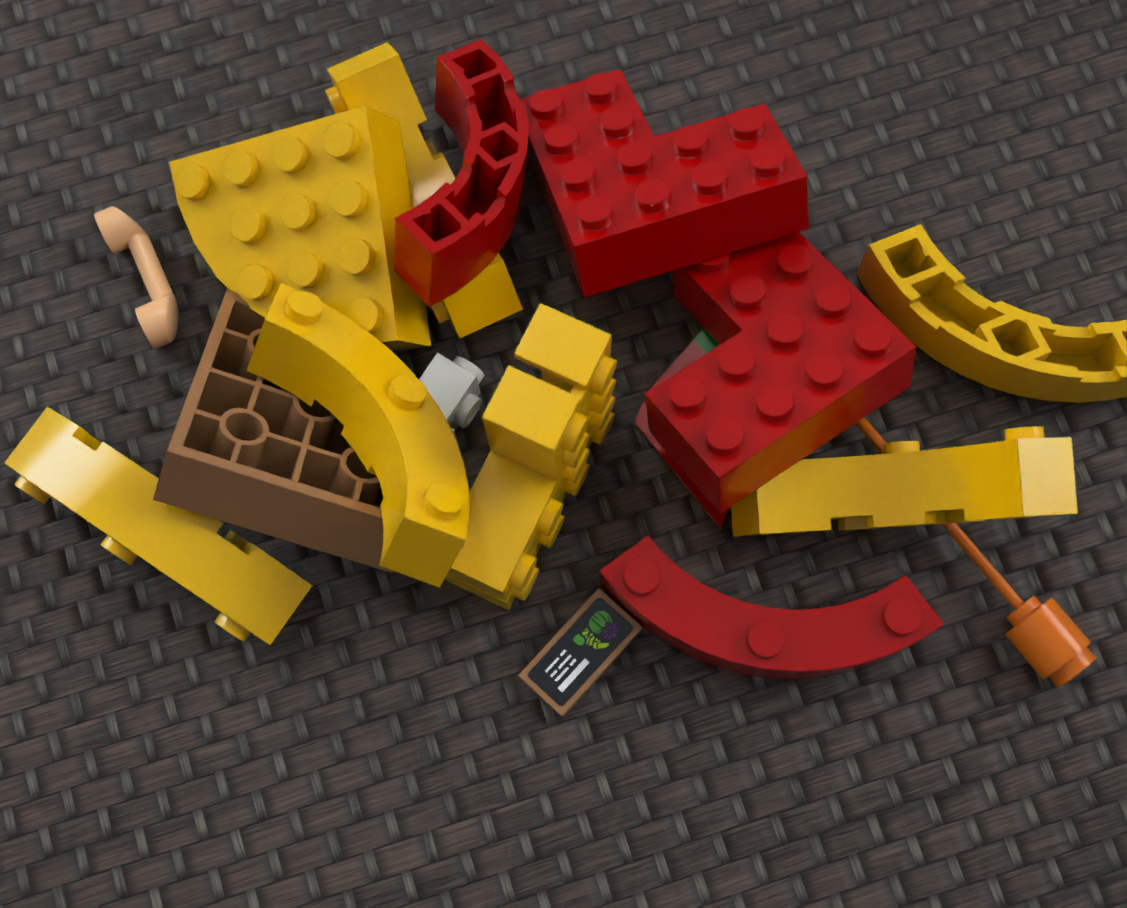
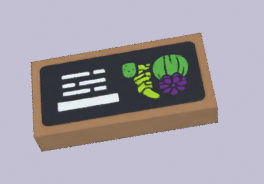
[518,588,643,718]

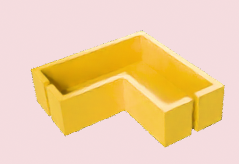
[446,303,617,611]

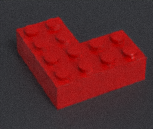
[520,69,809,298]
[645,232,916,514]

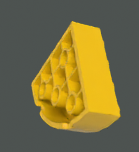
[169,105,431,351]

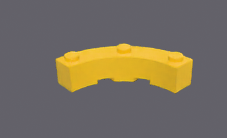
[325,42,523,339]
[856,224,1127,403]
[246,283,470,588]
[4,407,312,645]
[731,426,1078,536]

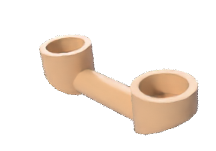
[94,206,178,350]

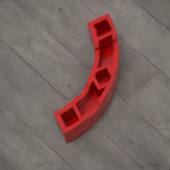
[394,39,529,307]
[599,536,944,679]

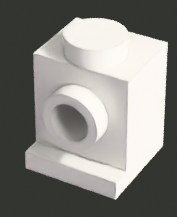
[419,352,485,446]

